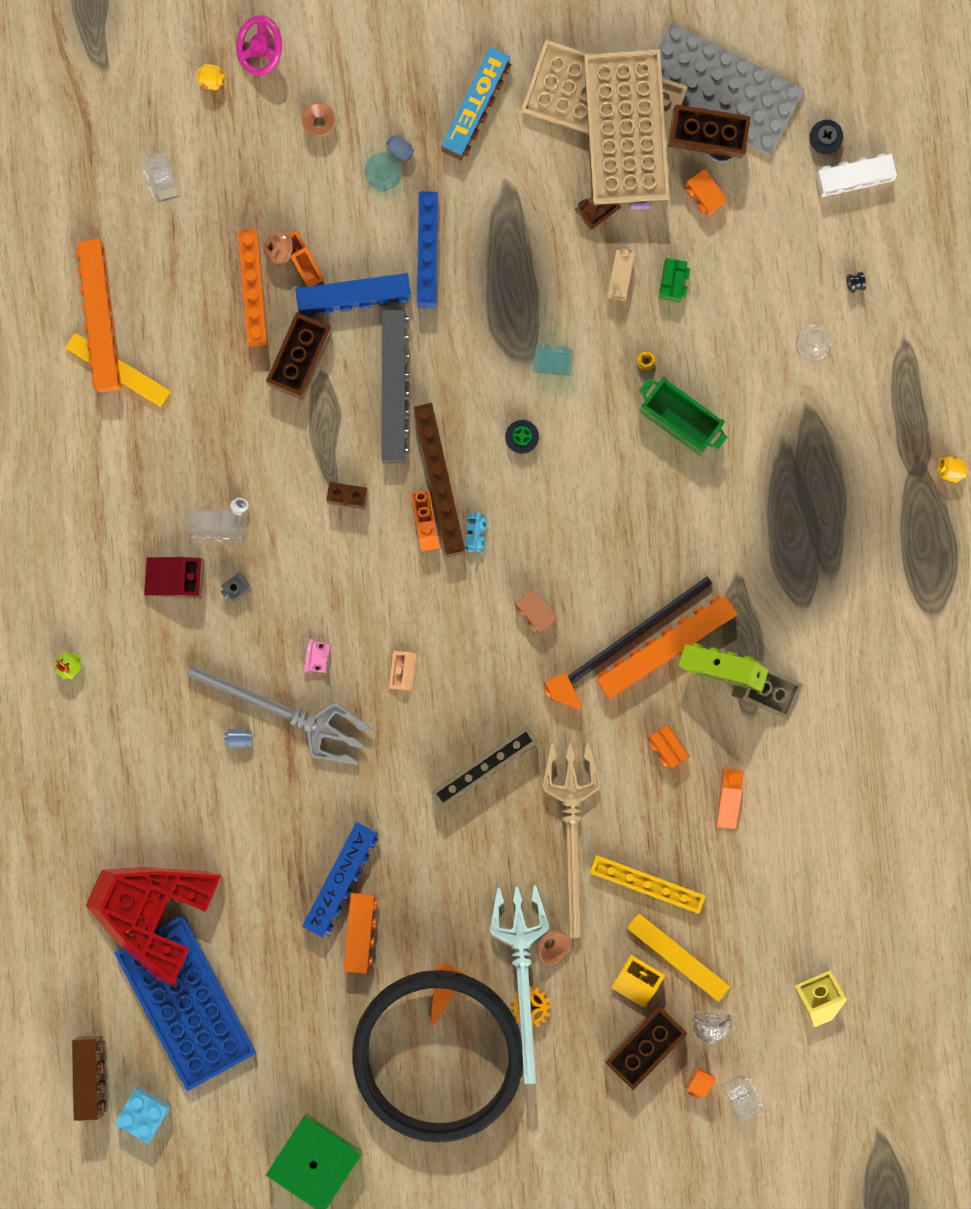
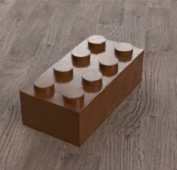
[667,104,751,159]
[266,312,333,400]
[604,1004,688,1091]
[72,1036,107,1121]

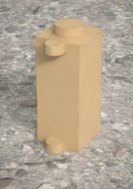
[607,248,635,301]

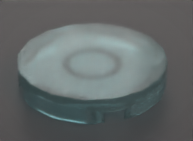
[364,153,402,191]

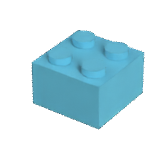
[115,1087,171,1144]

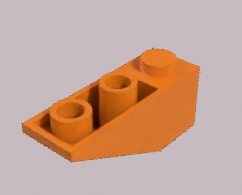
[411,490,440,552]

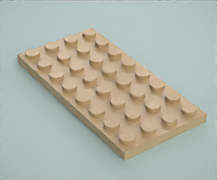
[521,40,688,149]
[584,49,670,205]

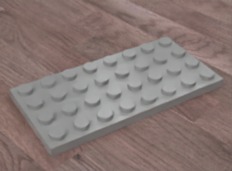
[658,23,804,156]

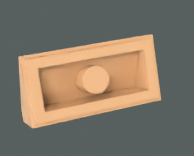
[389,651,416,691]

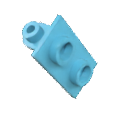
[465,512,487,553]

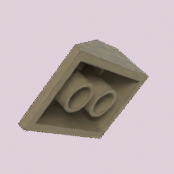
[731,666,803,719]

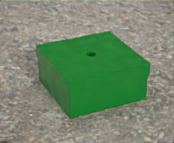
[266,1114,362,1209]

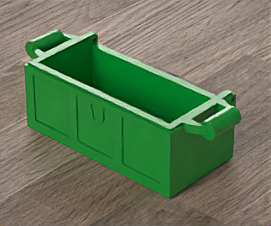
[639,376,728,456]

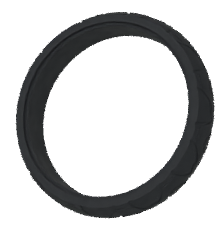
[352,970,523,1143]

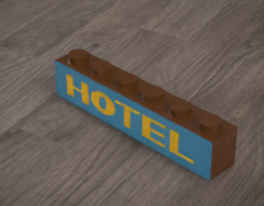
[441,47,512,161]

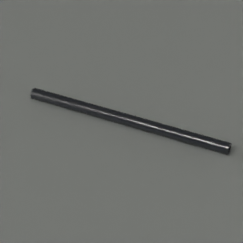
[568,576,713,684]

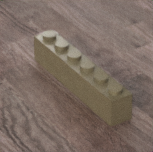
[431,726,538,808]

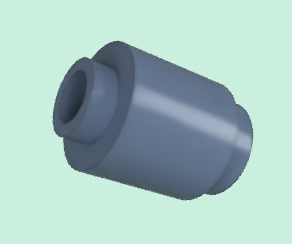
[386,135,415,162]
[224,729,252,749]

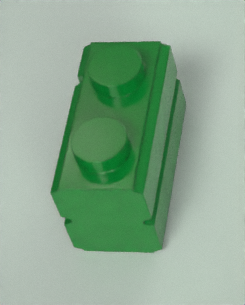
[658,258,690,302]

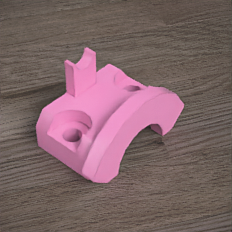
[304,639,331,674]

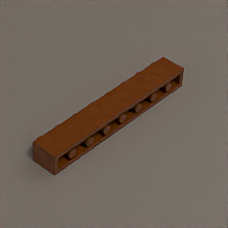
[414,403,466,558]

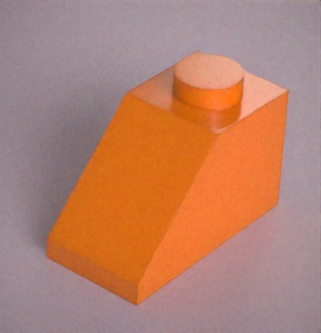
[543,672,582,710]
[685,1066,716,1099]

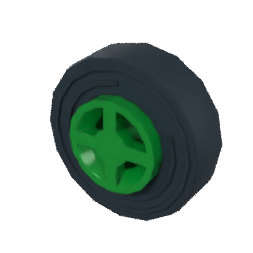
[505,420,539,454]

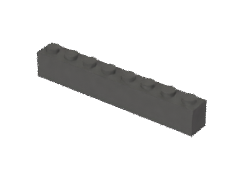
[382,310,409,463]

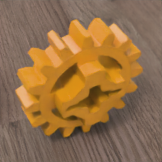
[509,985,551,1027]

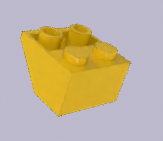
[610,954,665,1008]

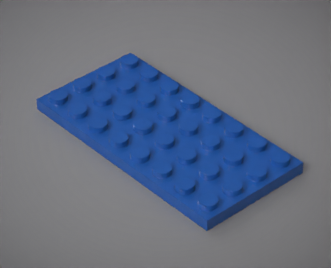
[114,915,257,1092]

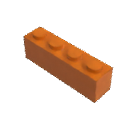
[344,893,378,974]

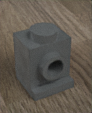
[220,572,252,603]

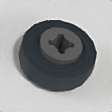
[809,120,843,154]

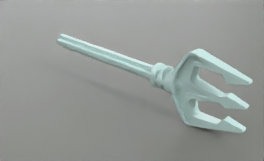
[490,885,549,1084]

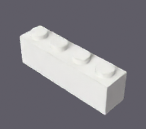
[816,153,897,197]

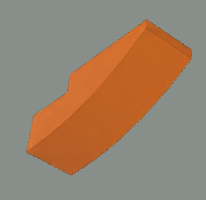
[289,229,325,287]

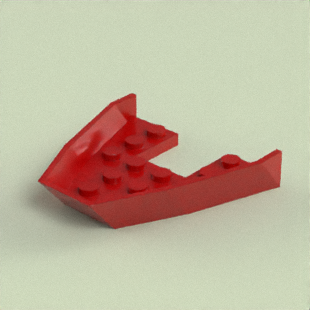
[85,867,224,987]

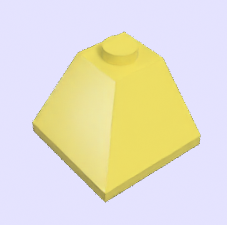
[795,970,847,1028]

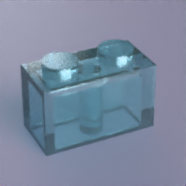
[533,344,573,376]

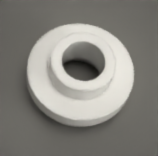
[230,498,249,516]

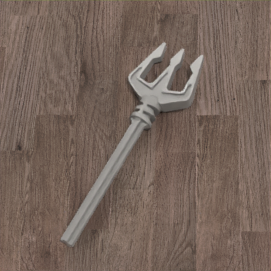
[187,665,373,765]

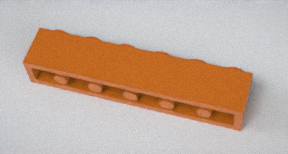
[238,229,268,347]

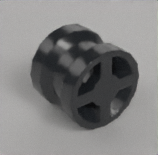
[846,271,866,293]

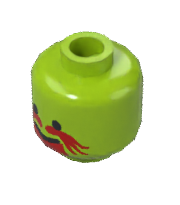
[53,651,82,680]

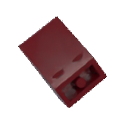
[144,557,204,599]

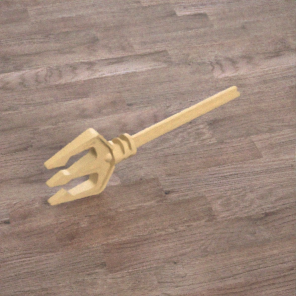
[541,742,600,938]

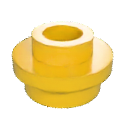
[637,351,656,371]

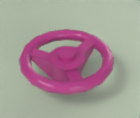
[236,15,282,76]

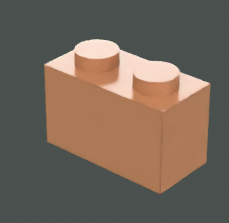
[515,589,558,634]

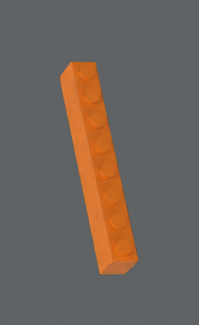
[76,238,122,393]
[596,595,738,700]

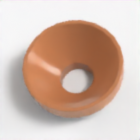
[301,102,336,137]
[264,230,293,265]
[537,931,570,965]

